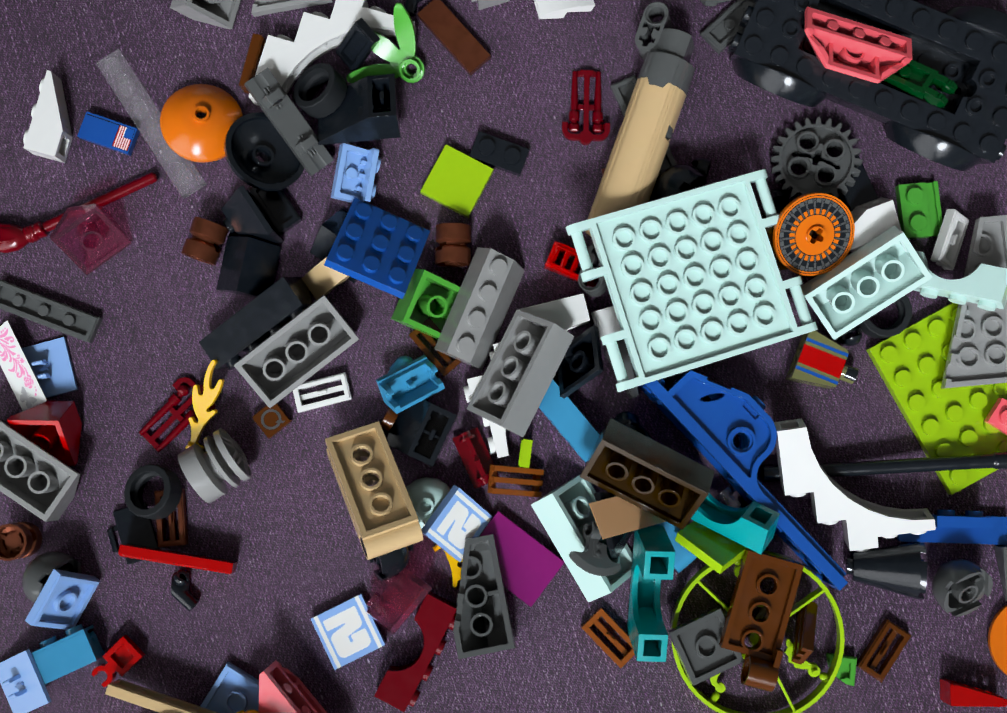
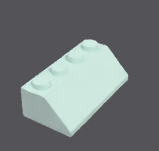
[801,225,933,340]
[531,474,633,602]

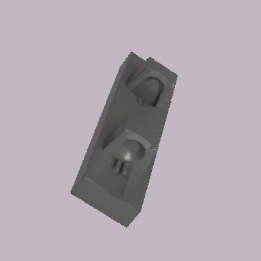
[244,68,334,177]

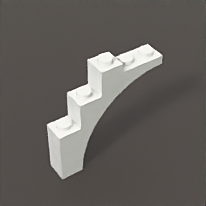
[249,0,416,107]
[463,294,590,458]
[774,418,936,552]

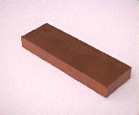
[417,0,491,76]

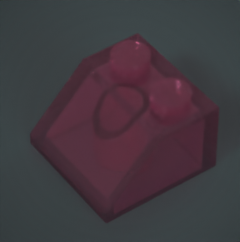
[366,568,432,635]

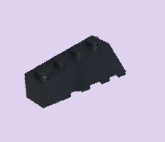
[199,277,312,370]

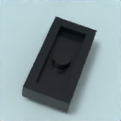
[469,131,530,177]

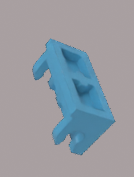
[376,355,445,414]

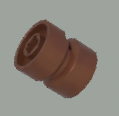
[181,217,229,266]
[435,223,471,267]
[0,521,42,561]

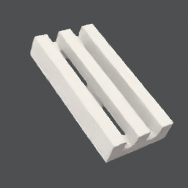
[930,209,969,270]
[293,372,353,413]

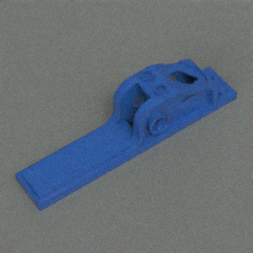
[638,370,848,591]

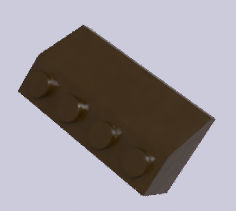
[580,418,715,530]

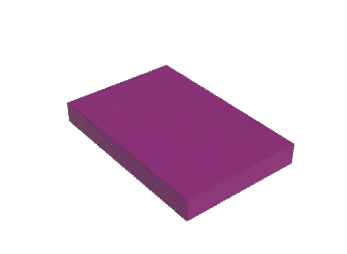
[479,511,565,607]

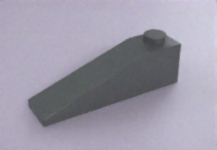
[453,534,516,659]

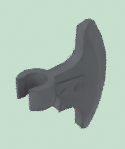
[569,522,621,576]

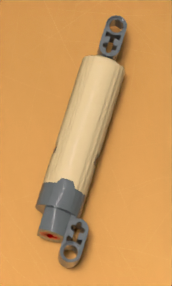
[578,2,695,297]

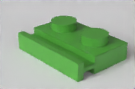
[895,181,943,240]

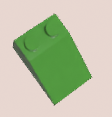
[391,269,460,339]

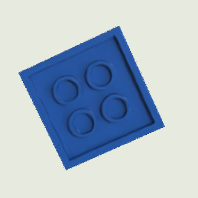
[324,198,430,299]

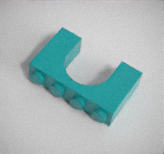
[627,525,675,662]

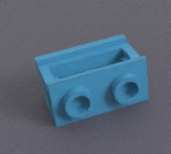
[31,624,105,684]

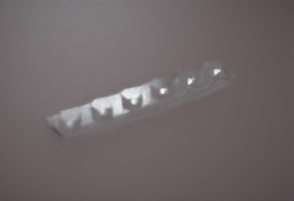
[96,49,207,199]

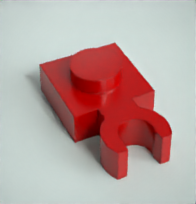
[92,634,145,687]

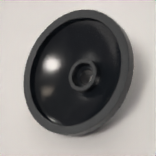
[224,112,304,191]

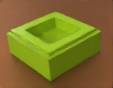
[518,439,533,468]

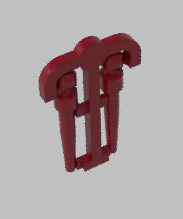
[562,70,610,145]
[139,377,215,452]

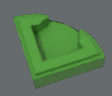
[826,653,857,686]

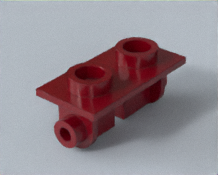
[452,427,500,489]

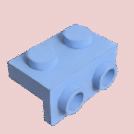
[331,143,381,203]

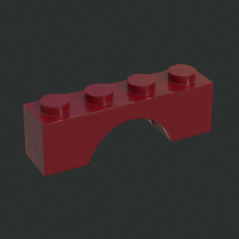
[374,591,457,712]

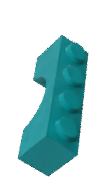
[691,493,780,555]

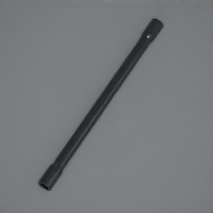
[762,452,1007,482]

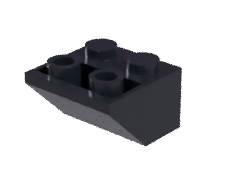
[386,400,458,467]

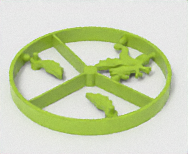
[671,551,845,713]

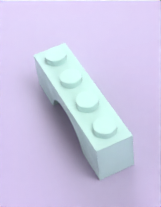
[914,251,1007,311]

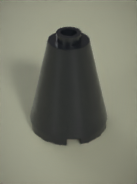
[846,542,927,599]

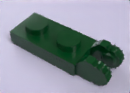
[883,60,958,108]

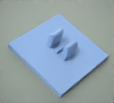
[21,337,78,398]
[0,649,52,713]

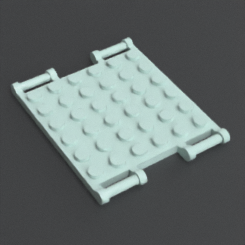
[566,169,818,392]

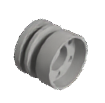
[178,428,252,503]

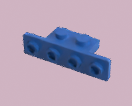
[897,509,1007,545]

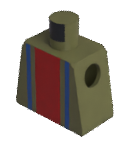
[785,330,858,389]

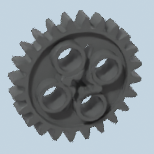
[770,117,862,200]

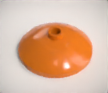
[160,84,243,163]

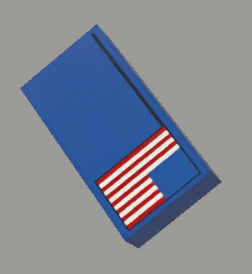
[77,111,140,156]

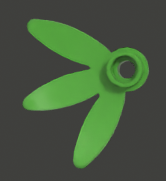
[346,3,425,83]

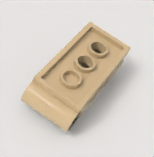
[325,421,423,560]

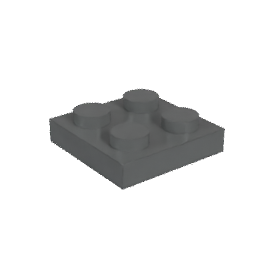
[667,607,744,686]

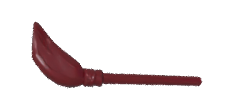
[0,172,158,253]

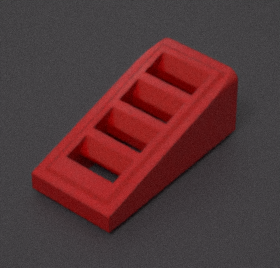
[544,241,600,288]
[940,679,1007,707]

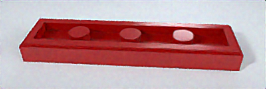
[118,544,238,574]

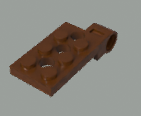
[719,548,804,692]

